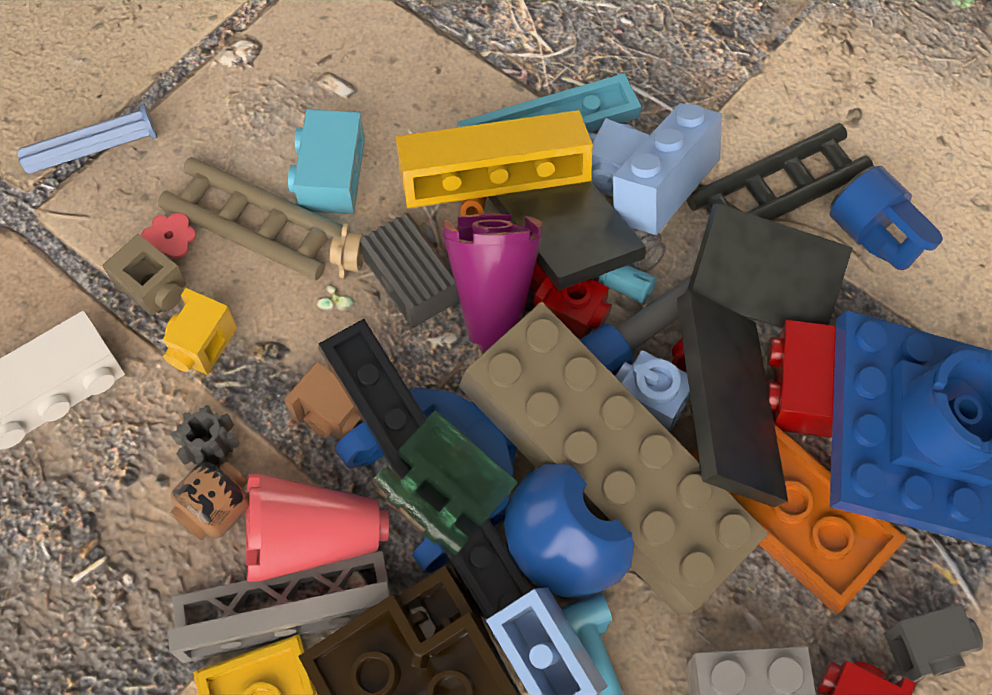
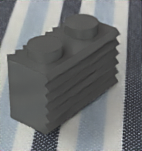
[360,213,459,328]

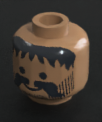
[170,461,249,540]

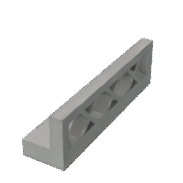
[167,551,391,663]

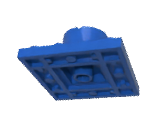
[830,310,992,547]

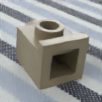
[102,234,186,316]

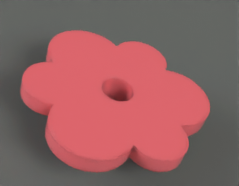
[141,213,196,259]

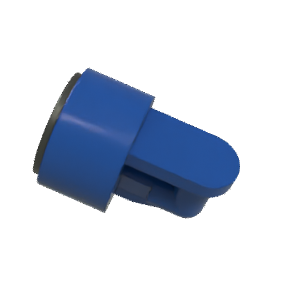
[829,166,943,270]

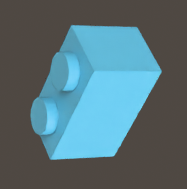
[288,109,365,214]

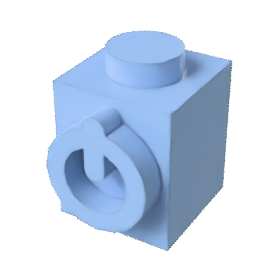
[589,118,650,196]
[616,350,690,432]

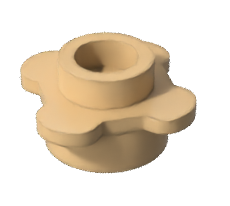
[330,223,364,279]

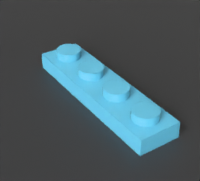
[458,73,641,133]

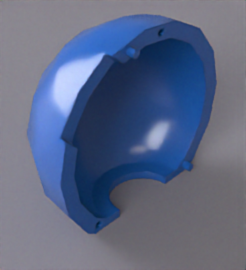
[504,464,634,598]

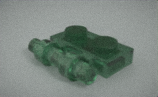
[372,410,518,555]

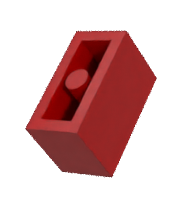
[767,320,836,438]

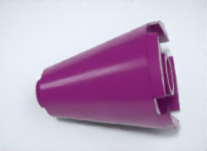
[443,214,543,352]

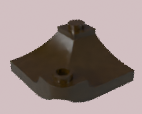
[298,566,521,695]

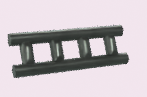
[686,123,874,221]

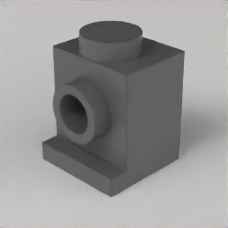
[884,604,983,683]

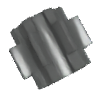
[171,405,240,465]

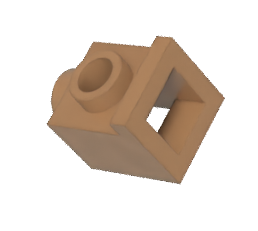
[284,362,363,441]

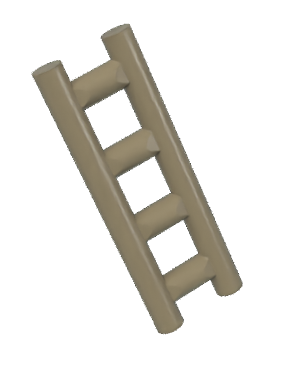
[158,157,343,280]

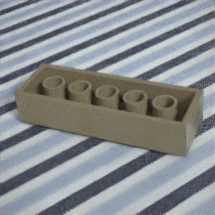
[458,302,769,616]

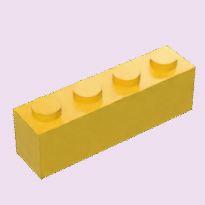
[395,110,593,208]

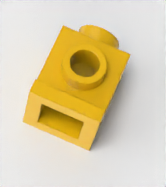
[163,288,238,375]

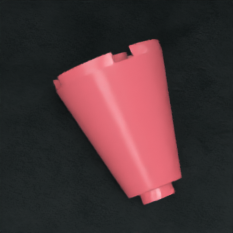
[246,474,389,582]

